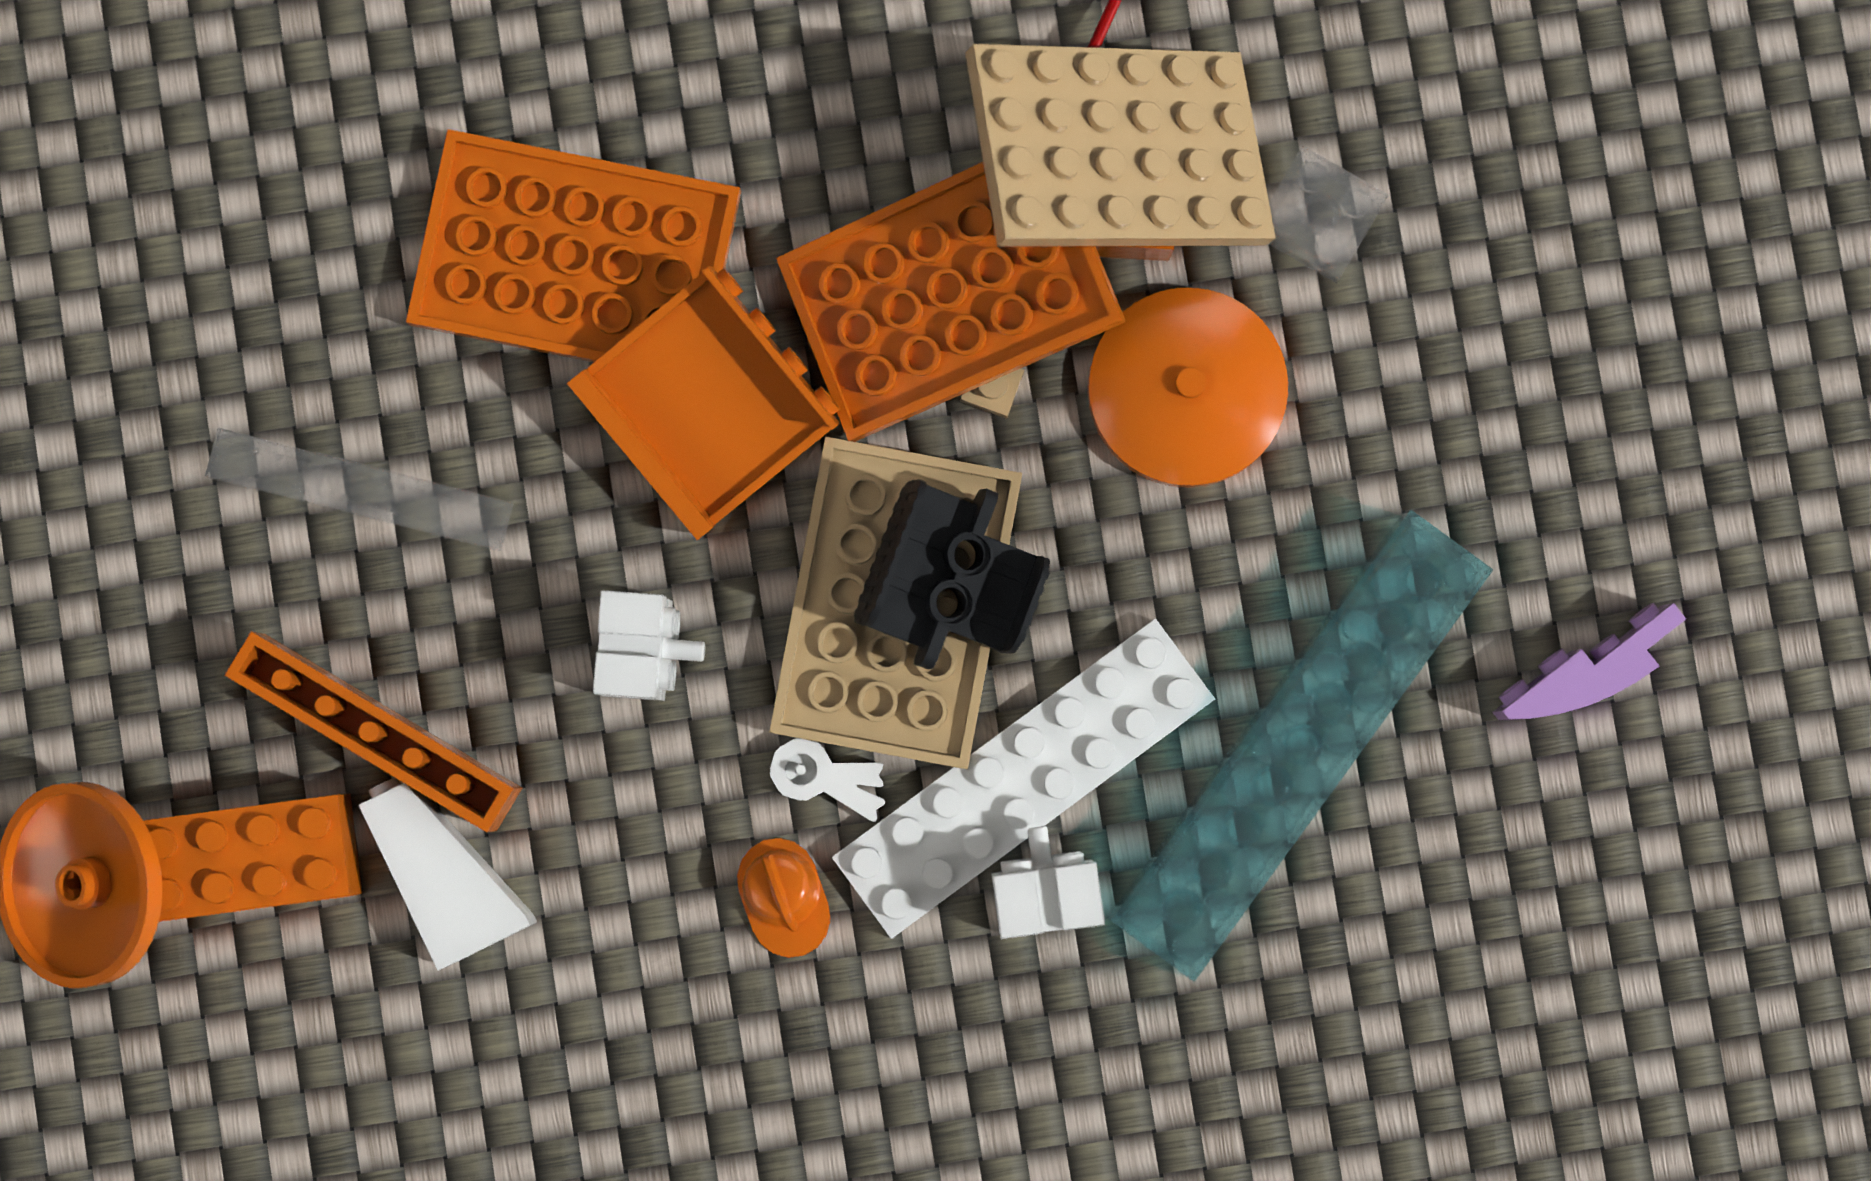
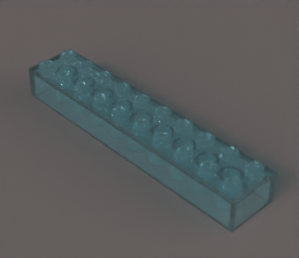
[1108,510,1493,982]

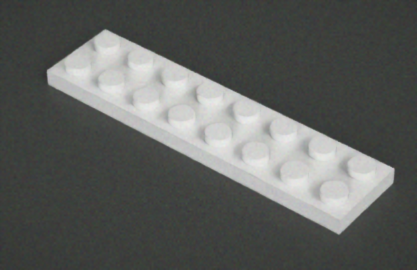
[832,618,1215,939]

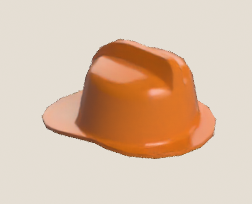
[737,838,831,958]

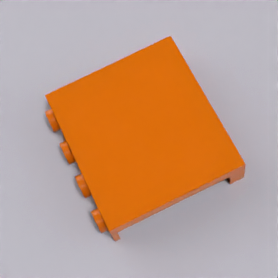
[566,266,840,540]

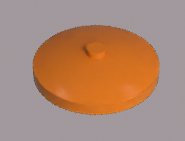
[1088,287,1288,488]
[0,782,163,988]

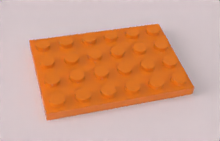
[406,129,741,363]
[776,162,1126,442]

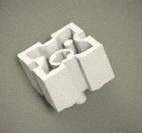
[593,591,705,701]
[991,826,1105,939]

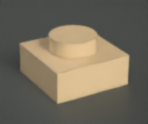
[960,369,1024,419]

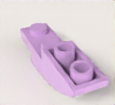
[1492,603,1686,720]

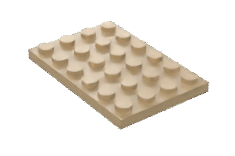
[965,44,1276,246]
[769,436,1022,770]

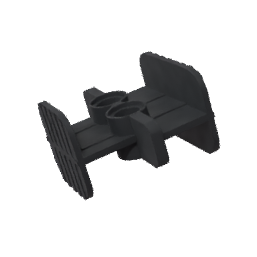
[854,479,1050,670]

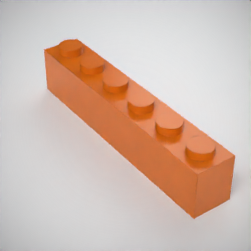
[225,631,522,833]

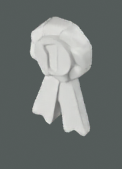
[770,738,886,822]

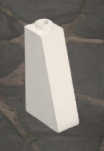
[359,778,537,970]

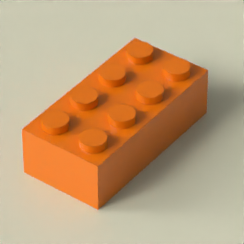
[143,794,362,922]

